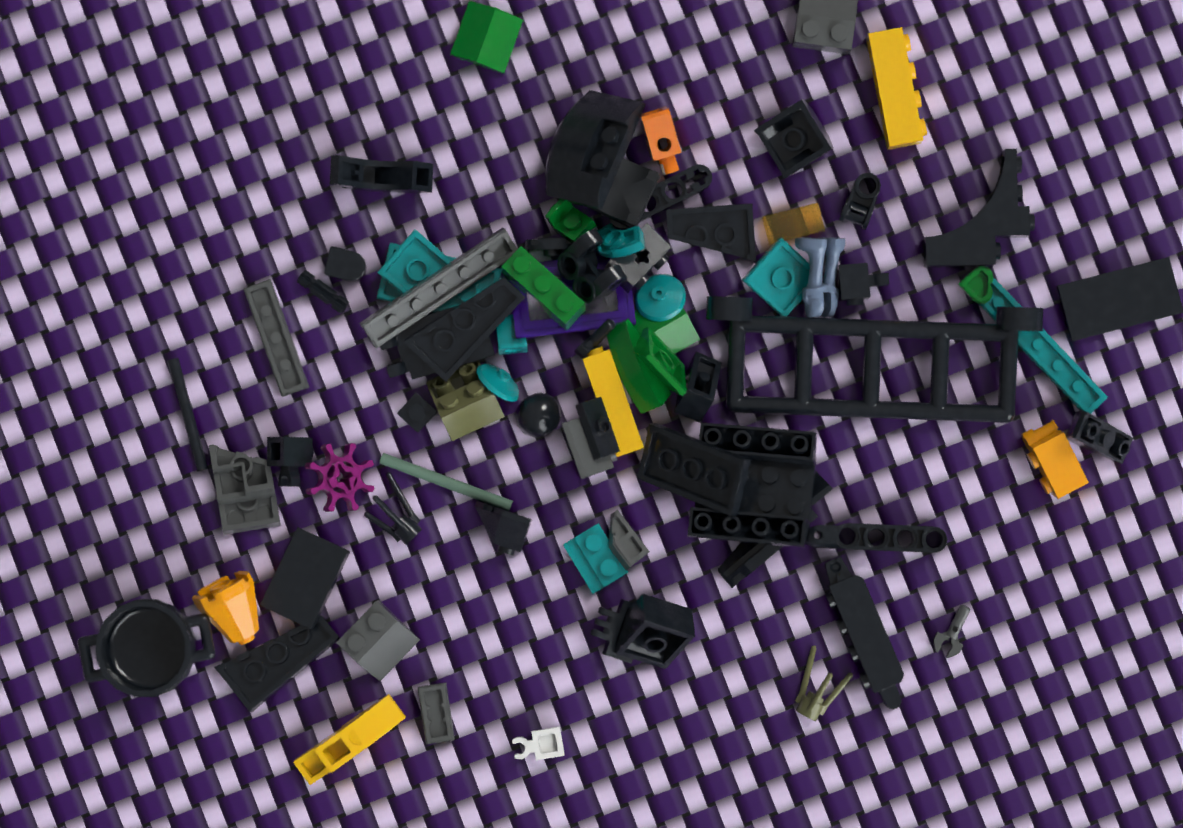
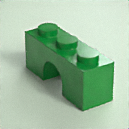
[501,246,586,331]

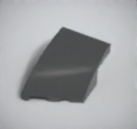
[209,445,281,535]

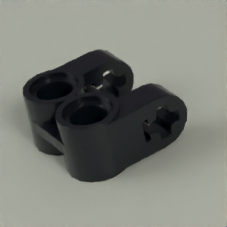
[557,229,627,304]

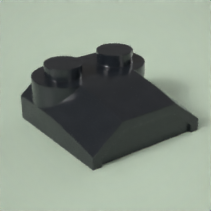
[754,99,834,179]

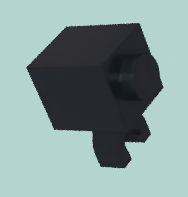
[837,263,889,306]
[267,437,314,487]

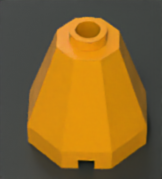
[192,571,259,645]

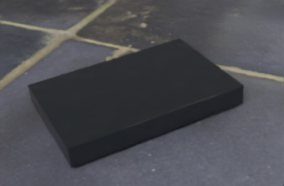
[260,527,350,630]

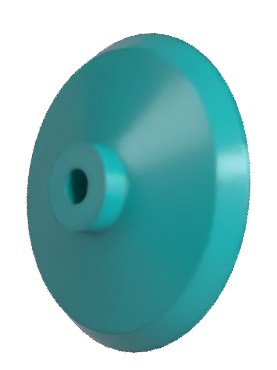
[635,274,686,322]
[476,364,519,402]

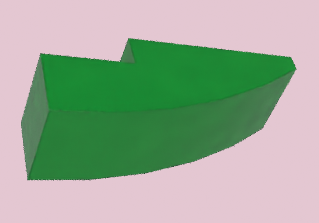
[607,319,671,414]

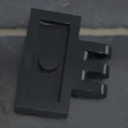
[590,599,634,663]

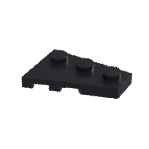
[666,203,756,261]

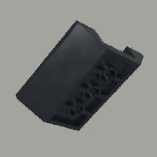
[687,422,816,547]

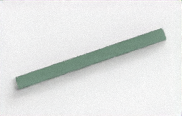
[380,453,513,511]

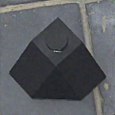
[475,501,532,556]

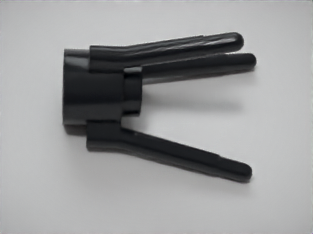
[364,472,422,545]

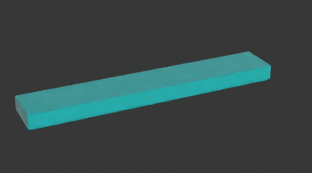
[978,278,1108,414]

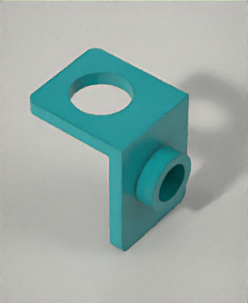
[496,314,528,355]

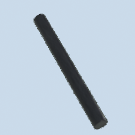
[167,358,208,472]

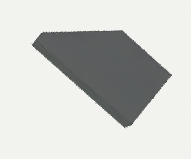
[609,509,650,570]

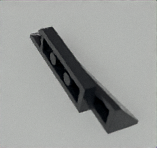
[718,471,833,588]

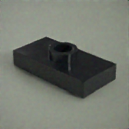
[575,397,620,460]

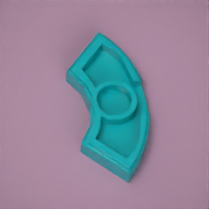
[595,223,645,258]

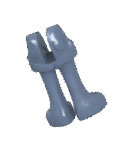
[795,237,846,318]

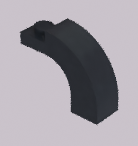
[330,155,434,193]

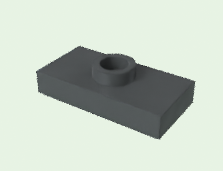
[417,682,455,744]

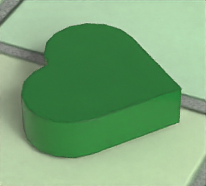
[958,266,994,304]

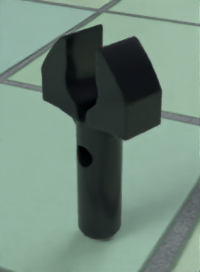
[574,319,616,360]

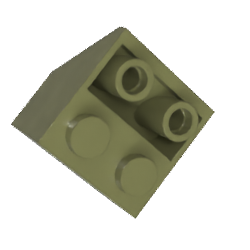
[426,360,505,441]

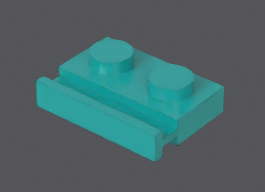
[563,523,628,594]

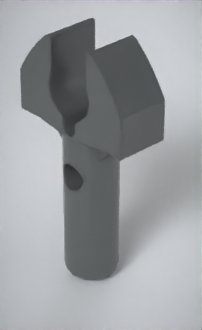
[933,605,970,658]

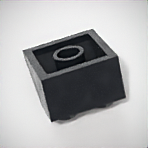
[615,594,695,669]

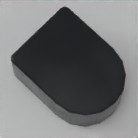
[324,246,367,282]

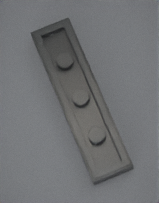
[243,279,310,397]

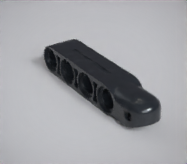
[805,523,948,553]

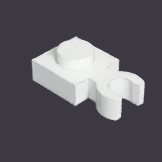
[512,726,565,760]

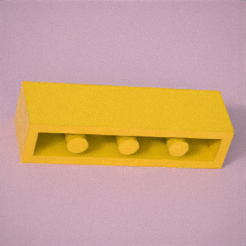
[866,27,927,150]

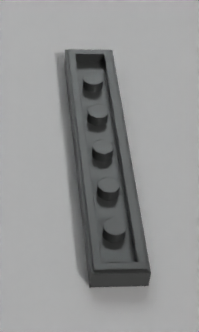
[359,228,517,349]

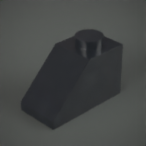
[674,352,722,423]

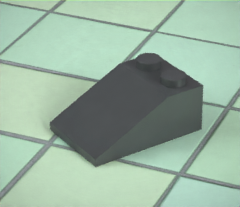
[792,0,858,55]

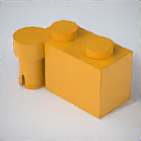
[1021,420,1089,499]

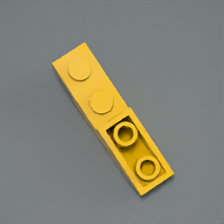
[293,694,406,785]

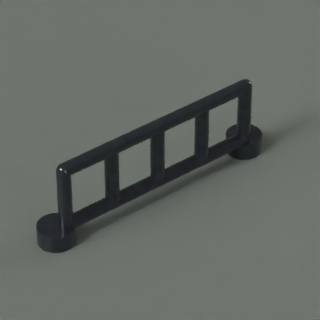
[706,296,1044,423]

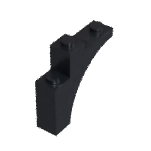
[923,149,1035,268]

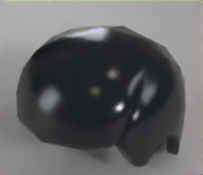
[515,392,562,438]

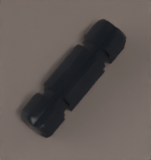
[297,270,349,313]

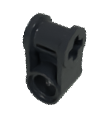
[839,173,881,230]

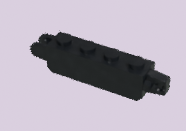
[824,557,904,710]

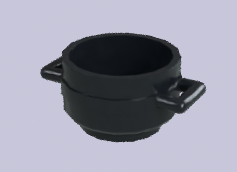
[77,599,216,697]

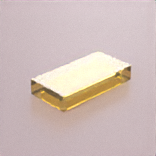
[762,203,825,245]

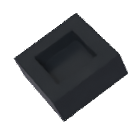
[397,393,437,433]

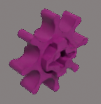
[305,443,375,512]

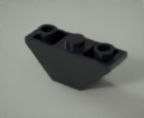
[1066,410,1133,464]

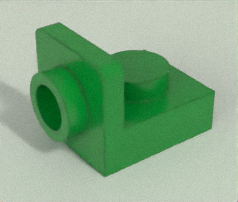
[545,199,597,243]

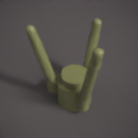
[795,645,853,721]

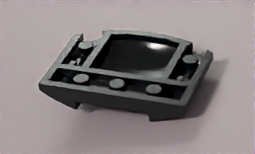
[545,90,646,210]

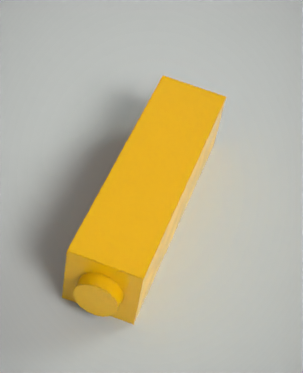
[582,346,644,457]

